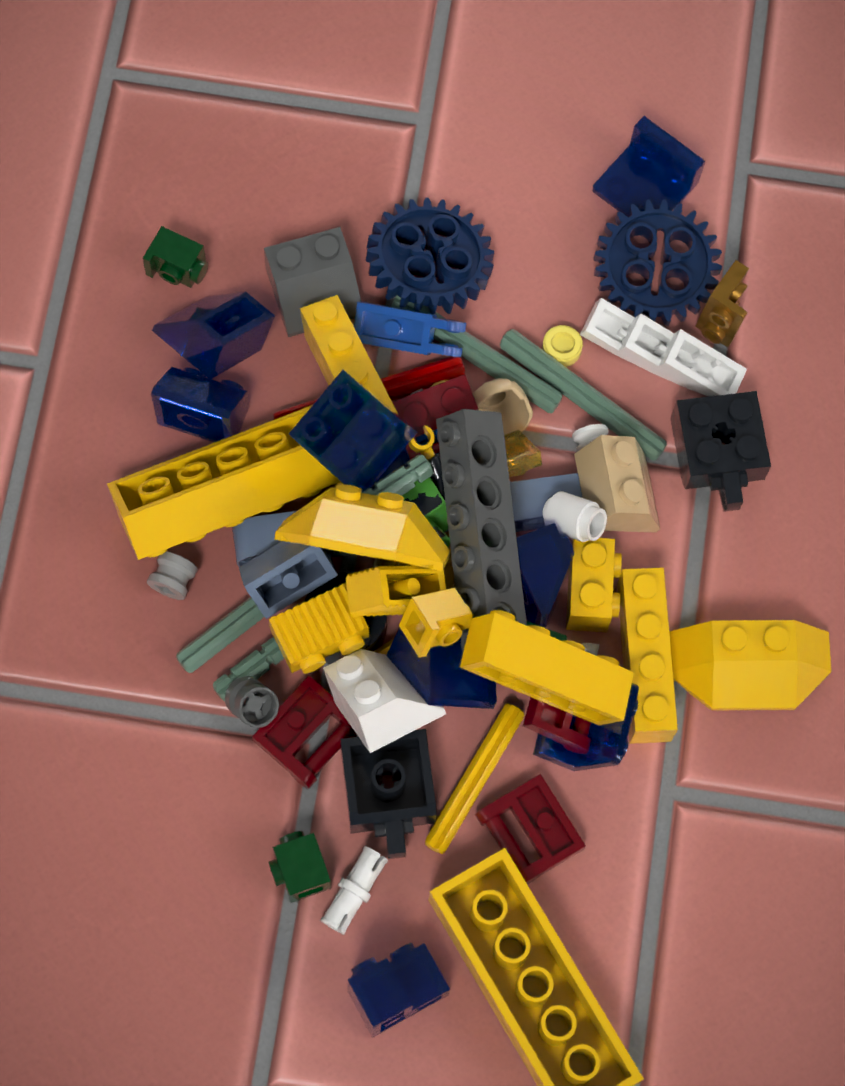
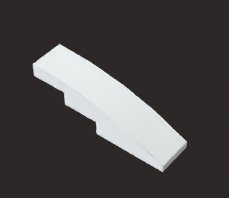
[580,298,747,397]

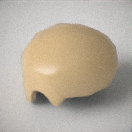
[473,378,533,440]

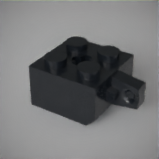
[670,391,771,512]
[340,729,437,859]

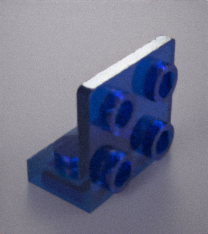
[592,116,705,217]

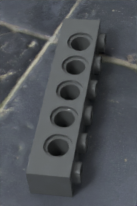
[436,409,527,652]

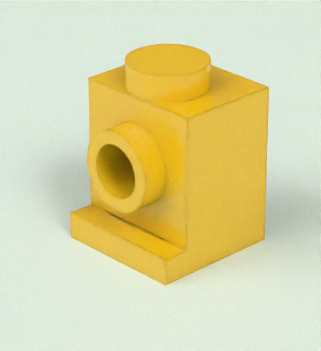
[399,588,473,658]

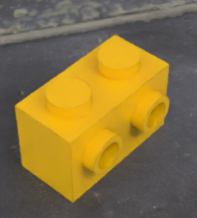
[566,538,622,633]

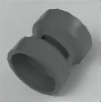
[225,676,279,728]

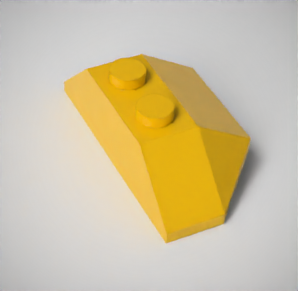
[274,484,450,572]
[669,620,832,710]

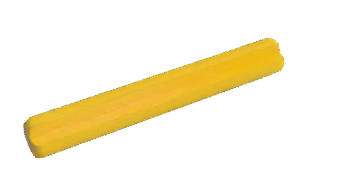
[425,703,524,854]

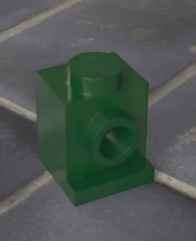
[143,226,208,288]

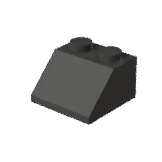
[264,227,361,337]

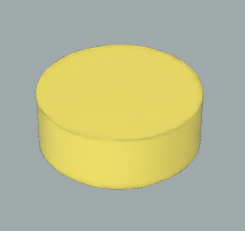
[542,325,583,367]

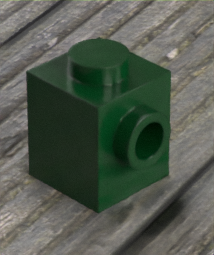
[268,831,331,903]

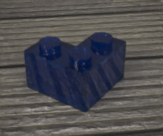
[347,942,450,1038]

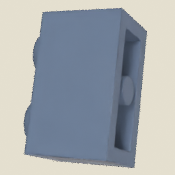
[239,541,338,619]

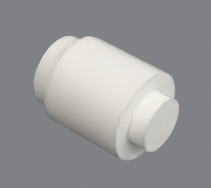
[543,491,607,542]

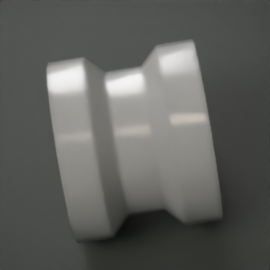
[147,552,198,600]

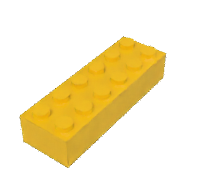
[107,396,371,560]
[428,848,644,1086]

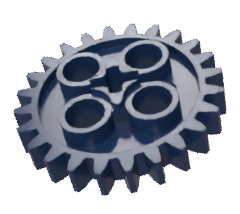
[365,197,494,314]
[593,199,722,327]

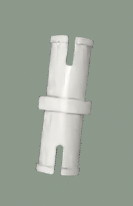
[320,846,388,935]

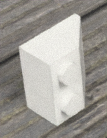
[323,649,446,753]

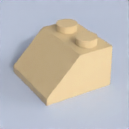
[574,435,660,532]

